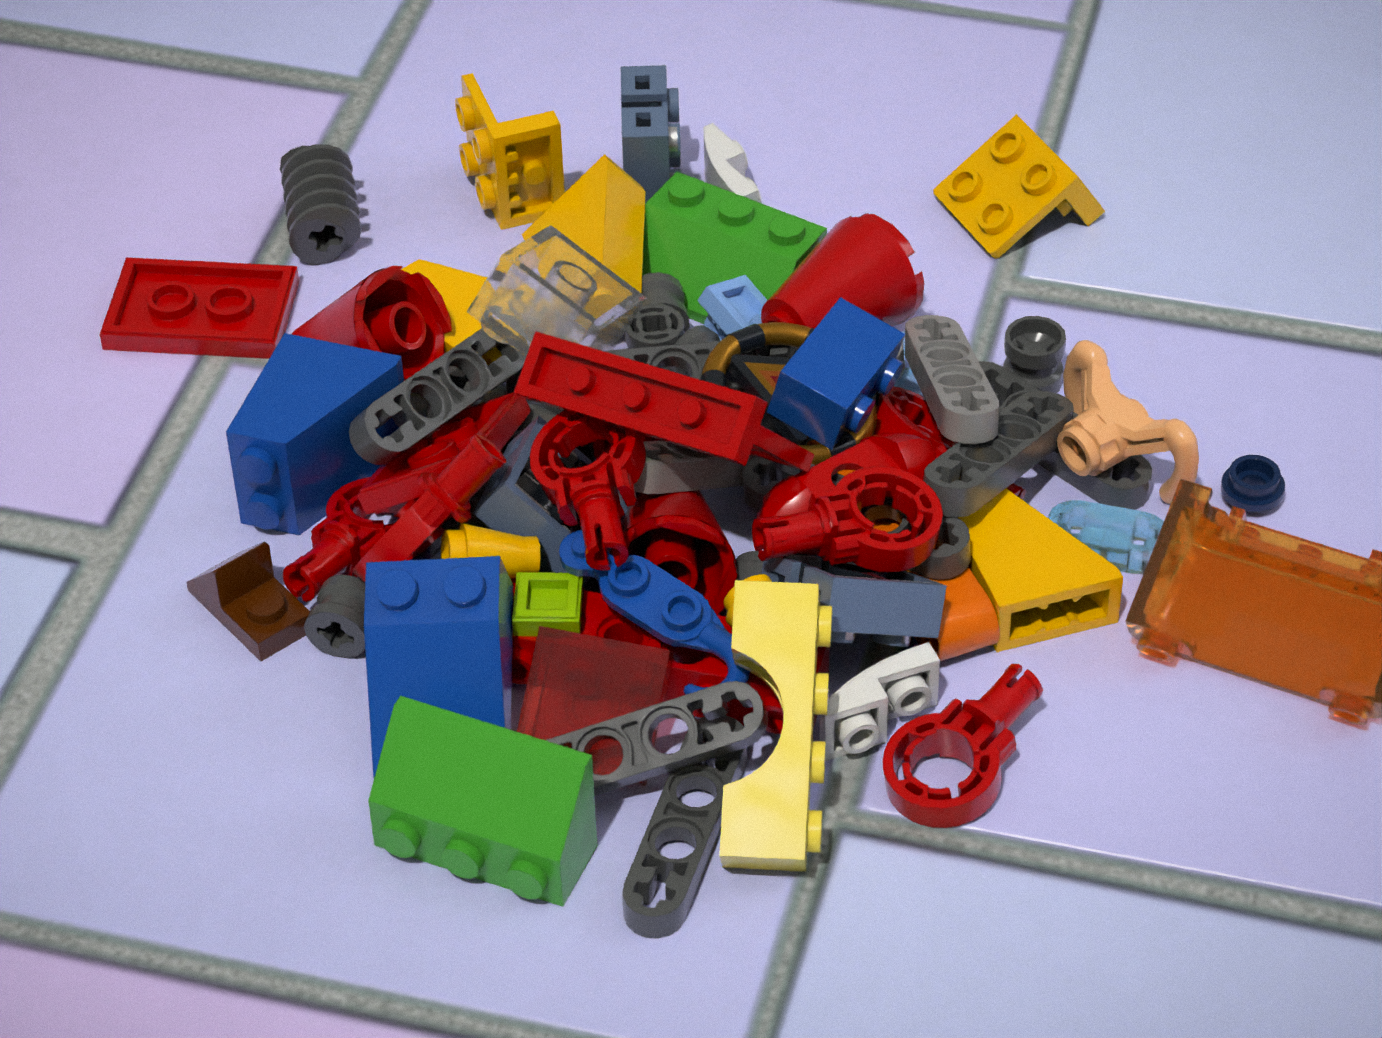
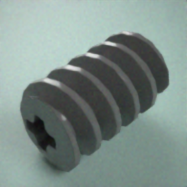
[280,144,362,265]

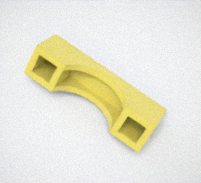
[719,580,832,872]

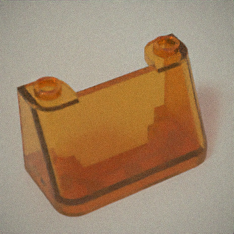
[1125,479,1382,725]

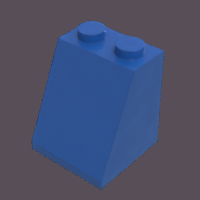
[226,333,404,535]

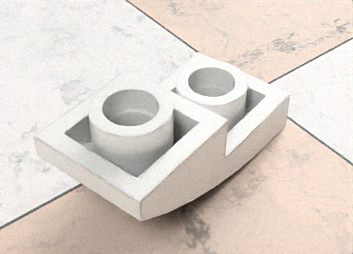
[703,123,762,203]
[820,642,940,761]

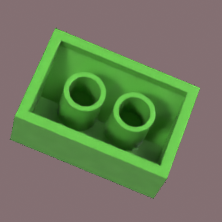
[642,172,827,324]
[368,696,598,907]

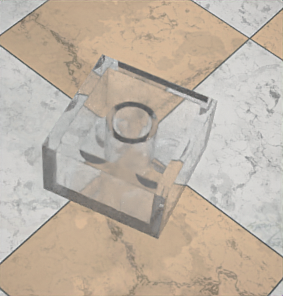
[467,225,647,357]

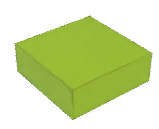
[512,572,584,637]

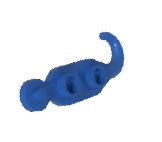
[559,530,750,695]

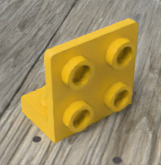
[455,73,565,230]
[933,114,1105,259]

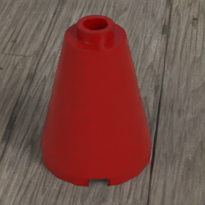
[761,213,925,328]
[292,265,452,381]
[609,490,737,615]

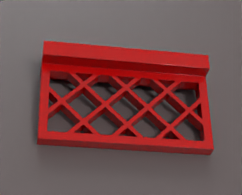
[514,331,815,472]

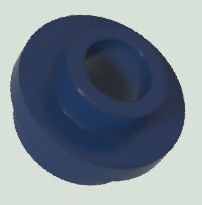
[1221,455,1285,512]

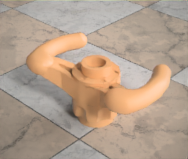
[1057,340,1199,504]

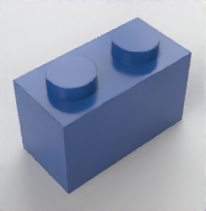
[767,297,905,450]

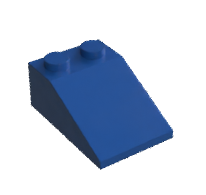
[364,556,514,778]

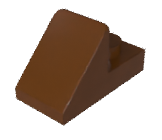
[186,541,310,662]

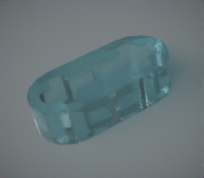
[1048,500,1169,574]

